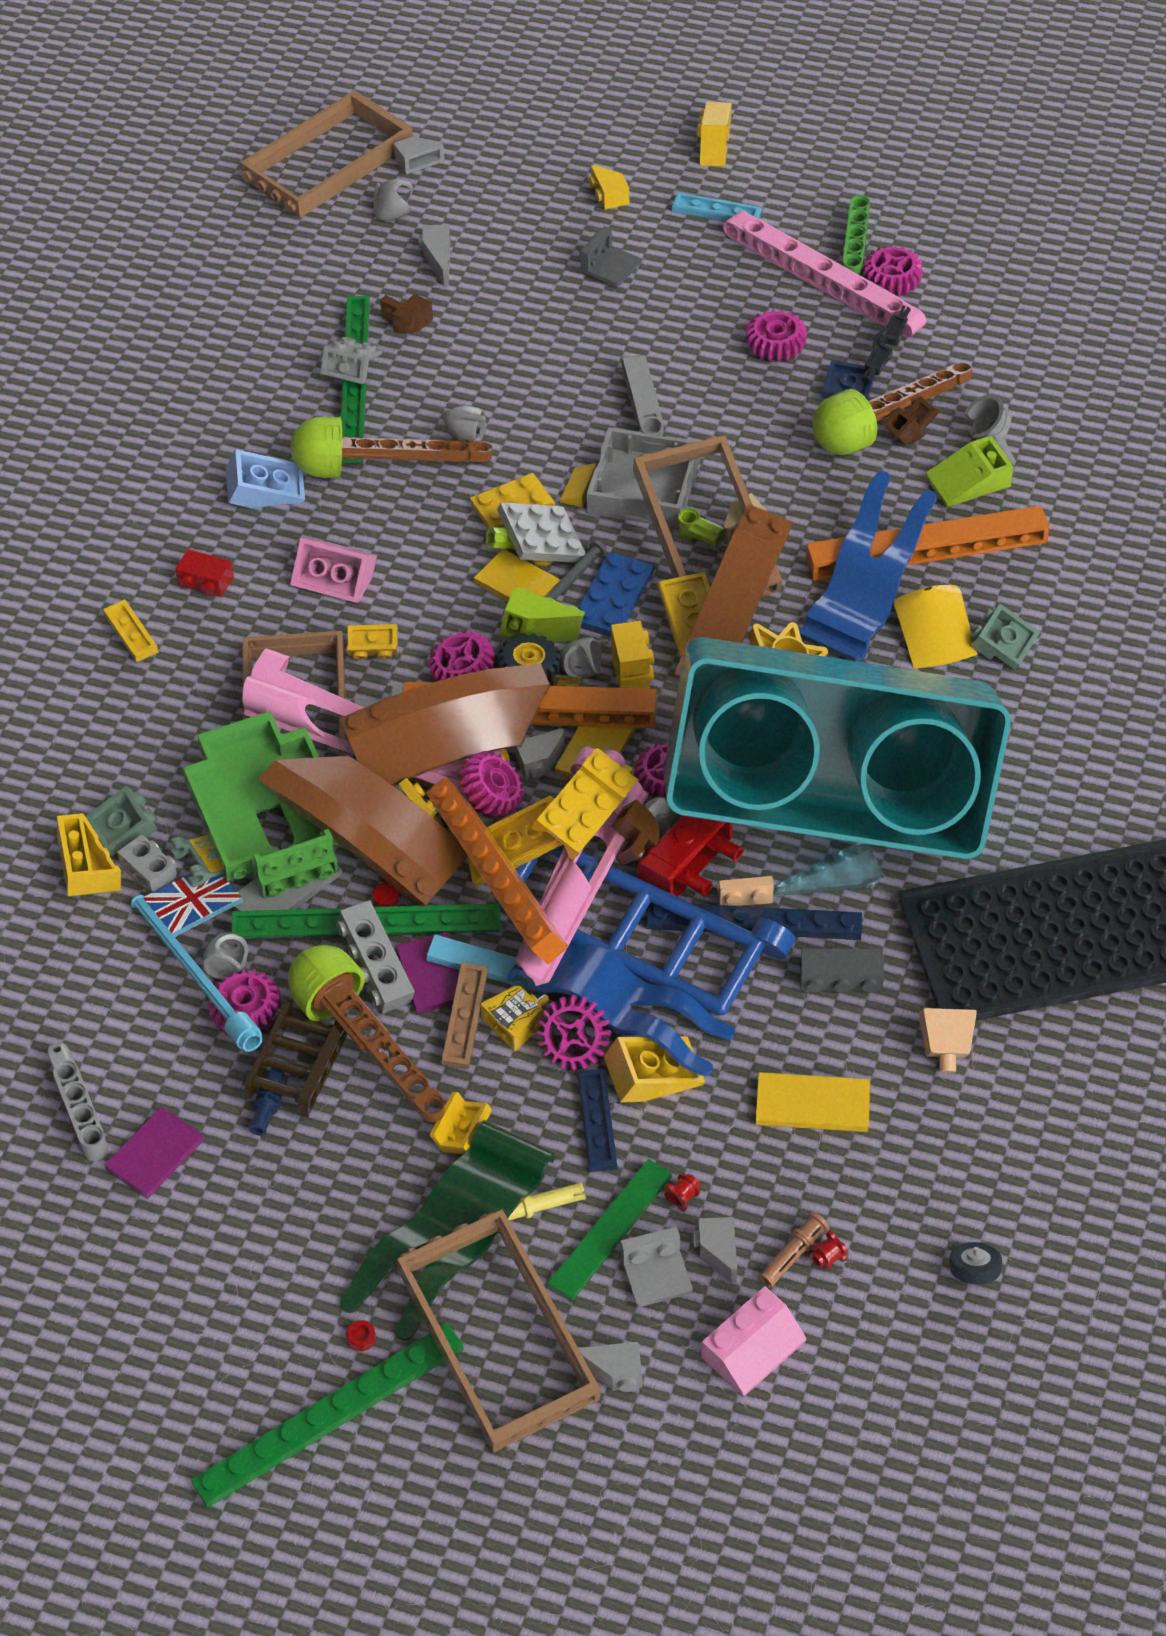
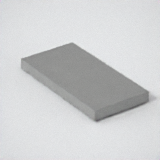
[232,865,342,911]

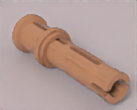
[758,1212,830,1288]

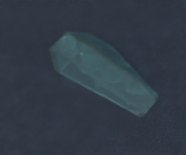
[773,842,884,896]

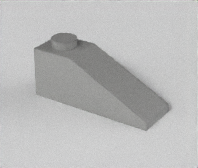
[419,225,451,286]

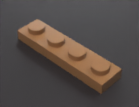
[442,962,488,1069]

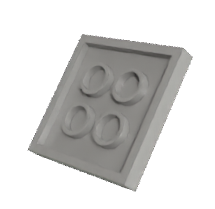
[497,502,586,563]

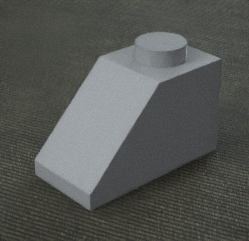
[394,137,445,175]
[515,728,565,780]
[693,1217,737,1283]
[579,1342,642,1392]

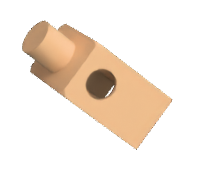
[919,1008,976,1073]

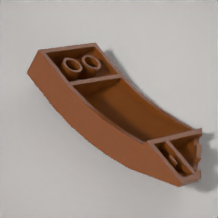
[340,663,550,786]
[258,756,468,906]

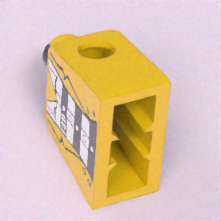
[480,985,549,1052]

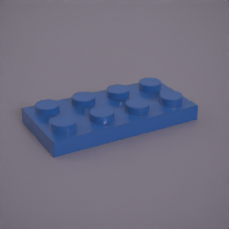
[578,552,654,637]

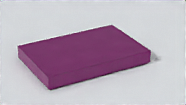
[396,932,460,1014]
[105,1107,204,1199]

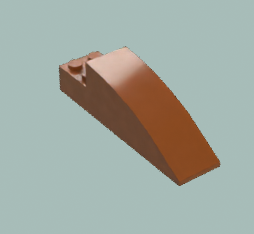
[674,504,793,679]

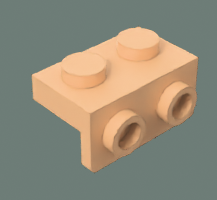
[717,876,774,906]

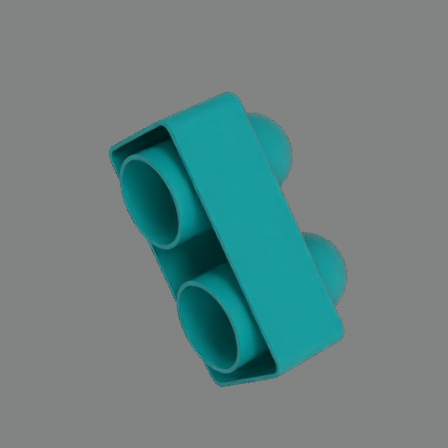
[663,637,1011,859]

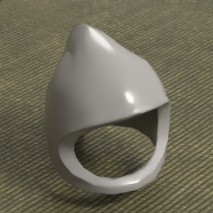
[373,179,413,220]
[442,406,486,443]
[560,637,609,679]
[202,932,248,980]

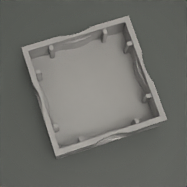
[587,427,700,528]

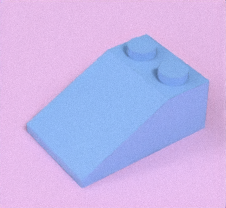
[226,450,305,508]

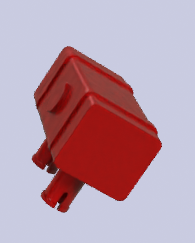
[638,815,744,897]

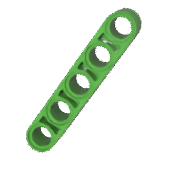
[842,195,870,276]

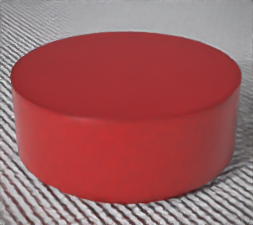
[372,883,400,907]
[346,1320,376,1351]

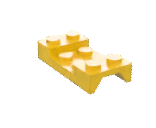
[532,748,638,861]

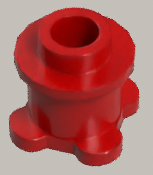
[664,1173,701,1212]
[810,1230,848,1270]

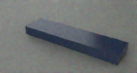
[577,1069,617,1172]

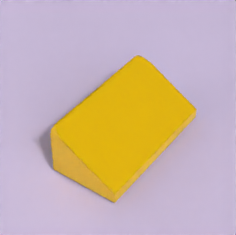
[560,463,597,508]

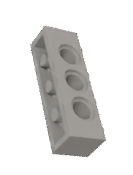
[336,900,415,1014]

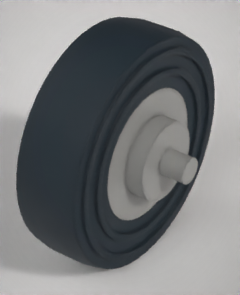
[949,1242,1002,1284]

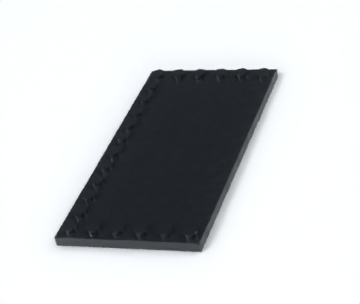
[897,839,1166,1021]

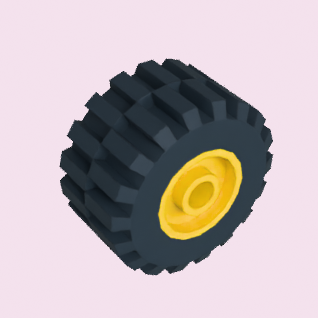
[497,633,560,686]

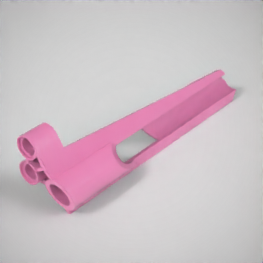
[243,648,468,795]
[515,747,649,986]

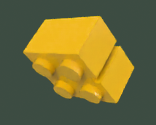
[611,621,654,689]

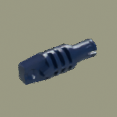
[249,1068,287,1136]

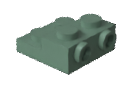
[970,604,1040,670]
[85,785,158,856]

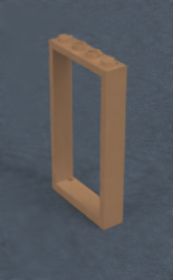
[241,90,413,218]
[633,435,783,597]
[243,631,347,756]
[397,1209,601,1453]

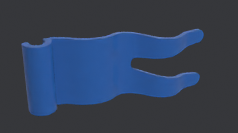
[798,471,936,662]
[507,944,735,1076]

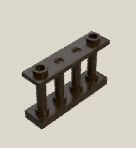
[242,999,348,1118]

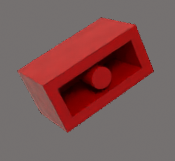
[175,549,234,598]

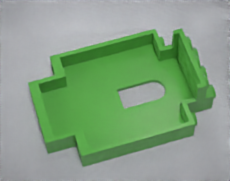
[183,711,341,898]

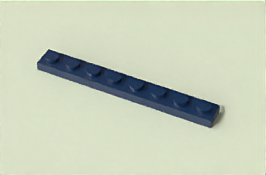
[647,902,862,940]

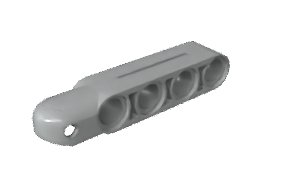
[621,355,664,436]
[48,1042,108,1161]

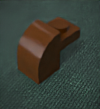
[380,294,433,333]
[883,396,939,444]
[611,799,659,865]

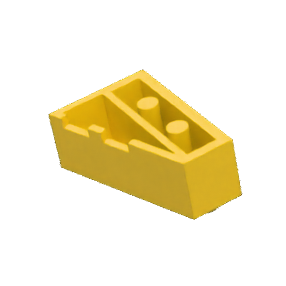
[697,101,732,167]
[57,813,121,896]

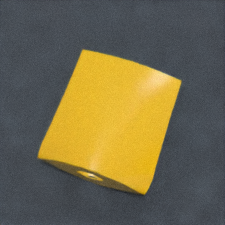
[894,585,977,669]

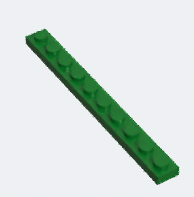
[341,296,370,463]
[232,904,500,939]
[191,1323,464,1508]

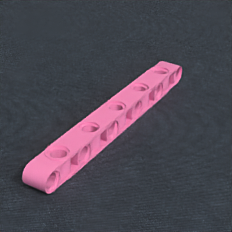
[723,211,926,338]

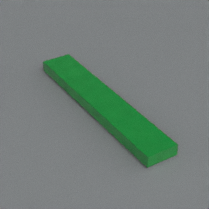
[548,1159,672,1303]

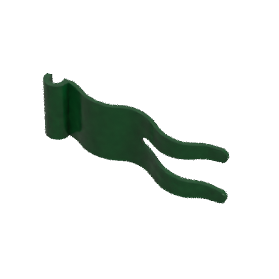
[340,1120,556,1341]

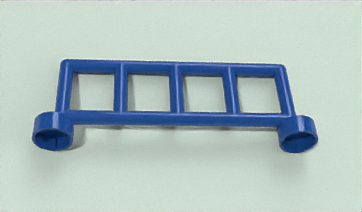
[496,845,796,1015]

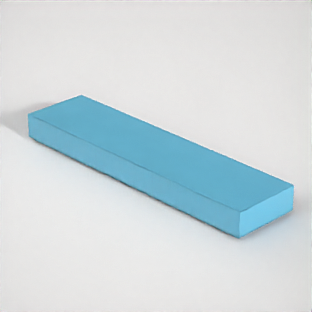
[672,192,762,222]
[426,935,530,990]

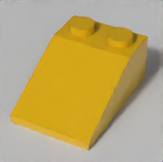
[604,1036,705,1102]

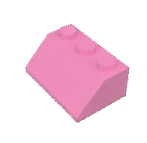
[290,538,377,603]
[702,1286,806,1397]

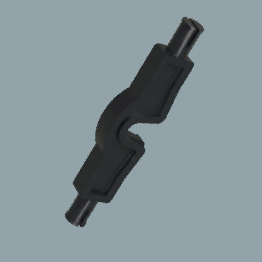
[861,305,911,384]

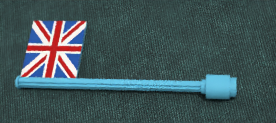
[131,873,262,1052]

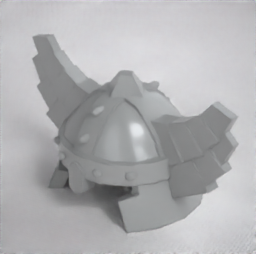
[964,394,1016,464]

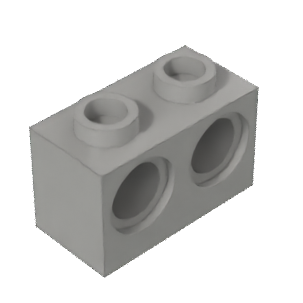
[117,834,178,894]

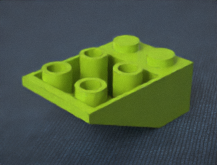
[925,436,1013,507]
[499,587,585,642]

